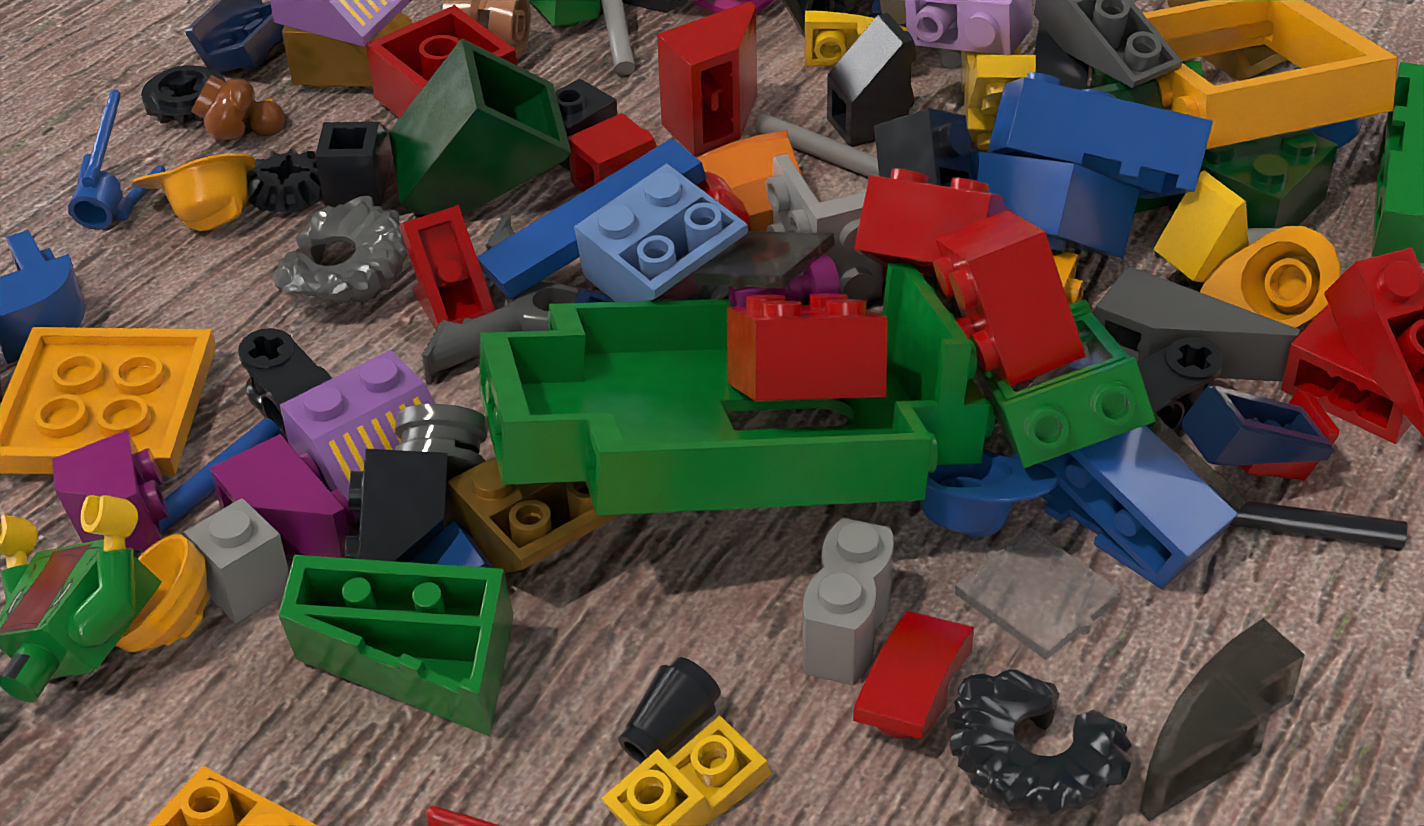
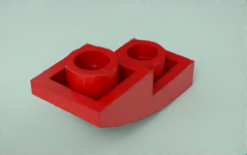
[853,611,974,739]

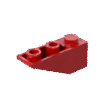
[1324,247,1424,437]

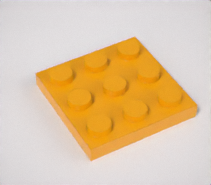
[0,327,216,476]

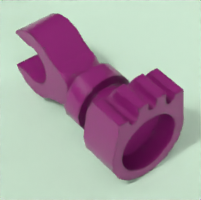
[728,253,841,307]

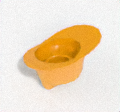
[131,153,257,231]
[1200,226,1341,328]

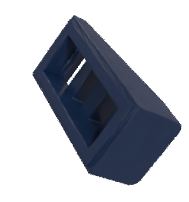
[1182,385,1335,466]

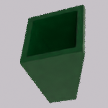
[389,38,571,216]

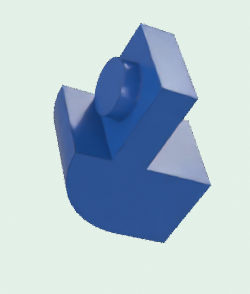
[0,230,85,364]

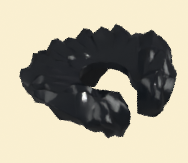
[947,669,1132,819]

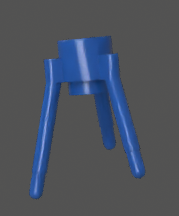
[68,90,166,230]

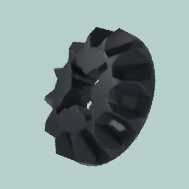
[141,65,226,125]
[247,147,323,212]

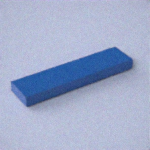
[477,138,707,299]

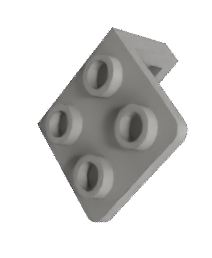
[766,154,883,301]

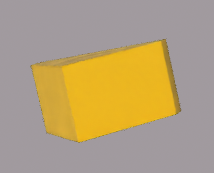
[1153,170,1249,283]

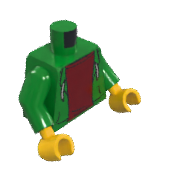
[0,495,162,703]

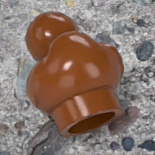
[191,75,286,142]

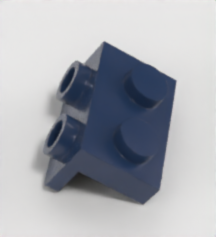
[185,0,284,73]

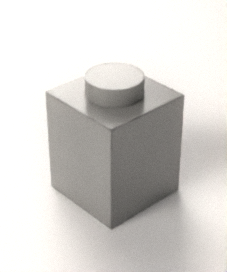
[184,498,289,624]

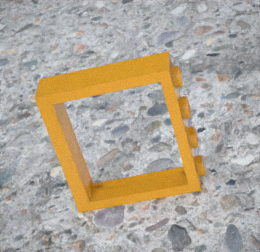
[1112,0,1398,149]

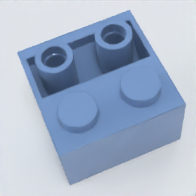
[574,163,748,302]

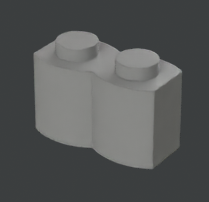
[802,518,894,685]

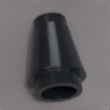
[618,657,721,764]

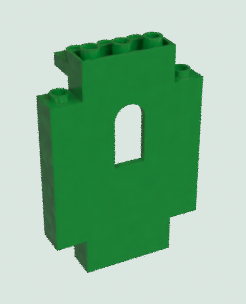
[479,263,994,516]

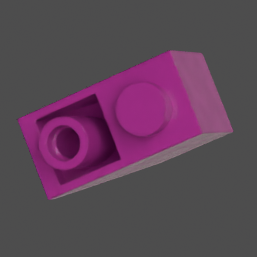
[52,430,169,551]
[210,434,355,558]

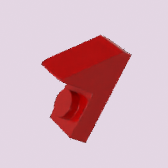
[399,205,495,330]

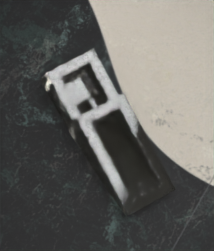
[1139,618,1305,822]

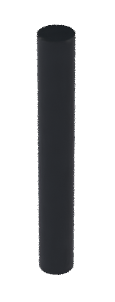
[1222,497,1408,548]

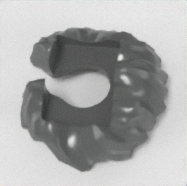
[272,196,408,304]

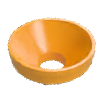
[115,534,211,652]

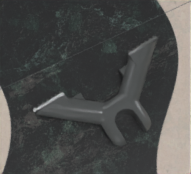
[421,214,579,384]

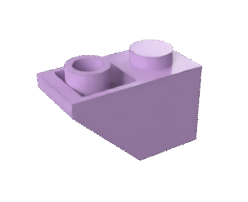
[905,0,1032,55]

